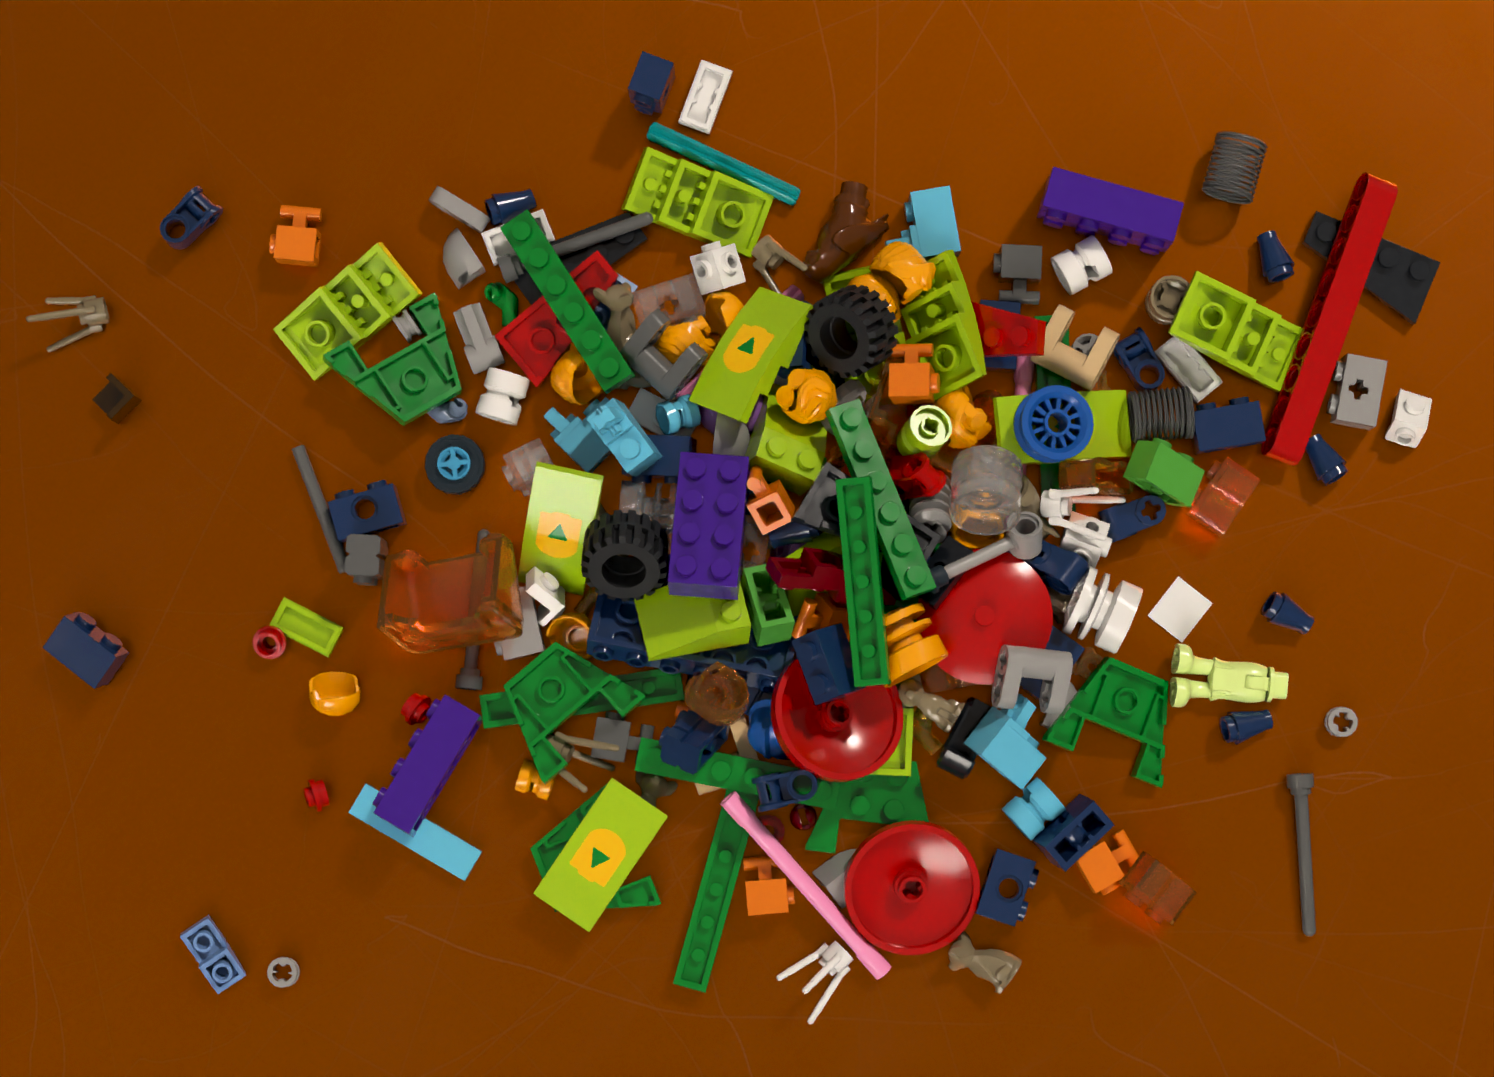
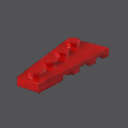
[495,250,620,388]
[971,301,1046,357]

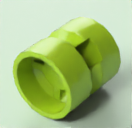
[896,405,952,460]

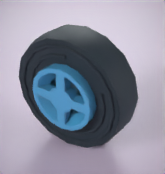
[425,434,485,495]

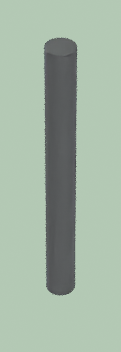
[291,445,347,574]

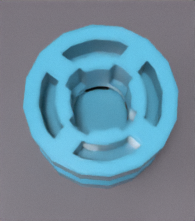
[655,394,701,435]

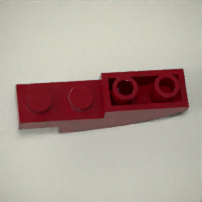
[765,547,896,606]

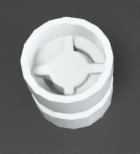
[1050,235,1113,296]
[475,367,530,425]

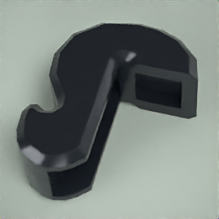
[936,697,991,779]

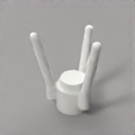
[1040,487,1126,541]
[776,941,854,1025]

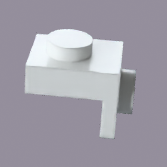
[1385,389,1432,448]
[525,566,566,627]

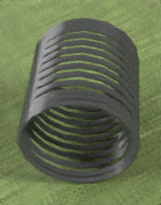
[1201,131,1268,204]
[1127,386,1195,444]

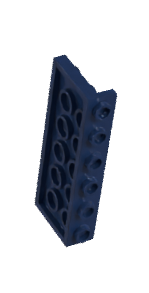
[587,586,798,694]

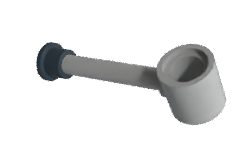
[929,511,1043,594]

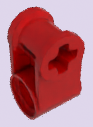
[888,452,947,501]

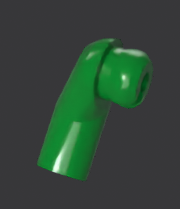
[484,282,518,327]

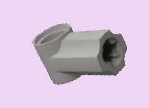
[453,303,506,375]

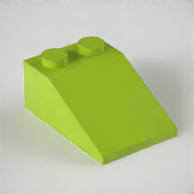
[745,383,827,496]
[634,583,751,661]

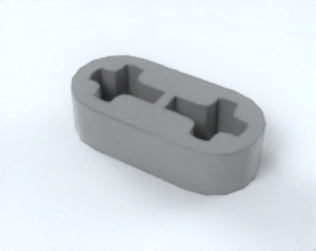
[428,186,490,233]

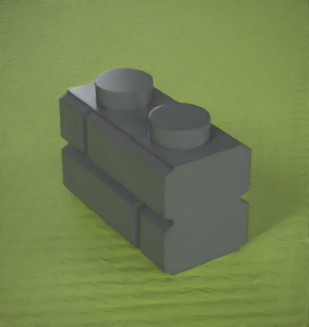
[345,534,389,586]

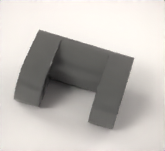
[620,309,708,401]

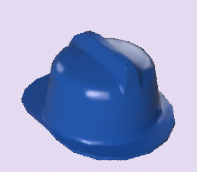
[747,699,790,760]

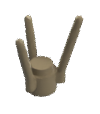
[751,235,823,294]
[26,295,109,352]
[546,731,620,793]

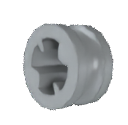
[392,309,422,343]
[1324,707,1358,737]
[267,957,300,988]

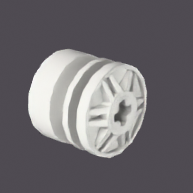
[1062,566,1143,654]

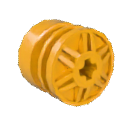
[884,603,948,688]

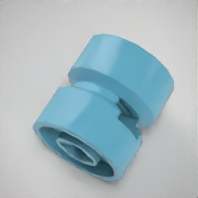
[1002,777,1066,841]

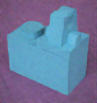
[885,185,961,261]
[543,397,612,473]
[586,398,663,477]
[964,694,1047,789]

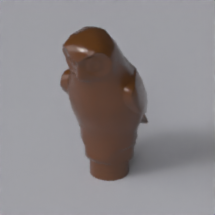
[802,181,889,282]

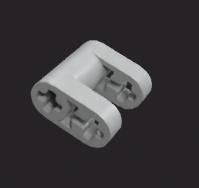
[991,644,1073,715]

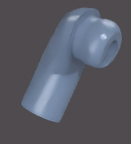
[427,398,468,424]

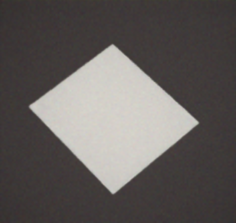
[1148,576,1213,642]

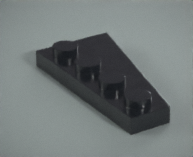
[1302,211,1440,325]
[514,212,648,305]
[791,462,941,562]

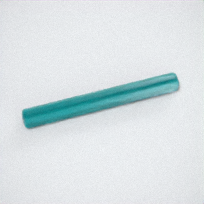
[647,122,801,206]

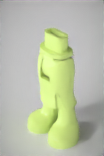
[1169,643,1289,708]

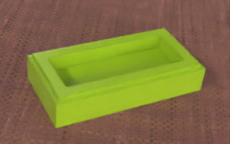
[269,597,345,658]

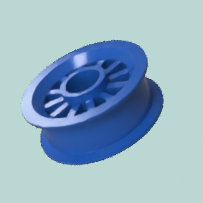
[1013,385,1094,463]

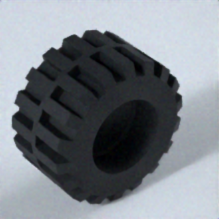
[804,284,898,378]
[581,510,669,601]

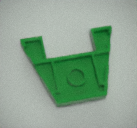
[323,292,462,426]
[503,642,646,785]
[1042,657,1169,788]
[805,761,929,854]
[530,783,662,912]

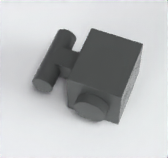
[993,244,1042,305]
[591,711,655,764]

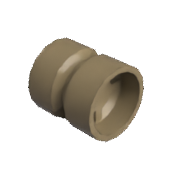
[1144,275,1189,325]

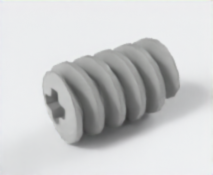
[909,475,952,544]

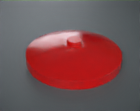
[917,549,1053,685]
[771,658,903,782]
[843,820,980,955]

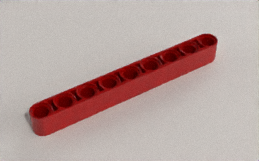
[1261,172,1398,466]

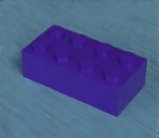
[1037,167,1184,255]
[668,452,750,600]
[372,695,483,837]

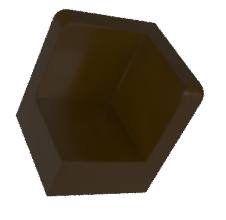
[92,373,142,424]

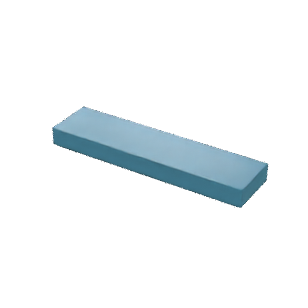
[348,783,483,881]

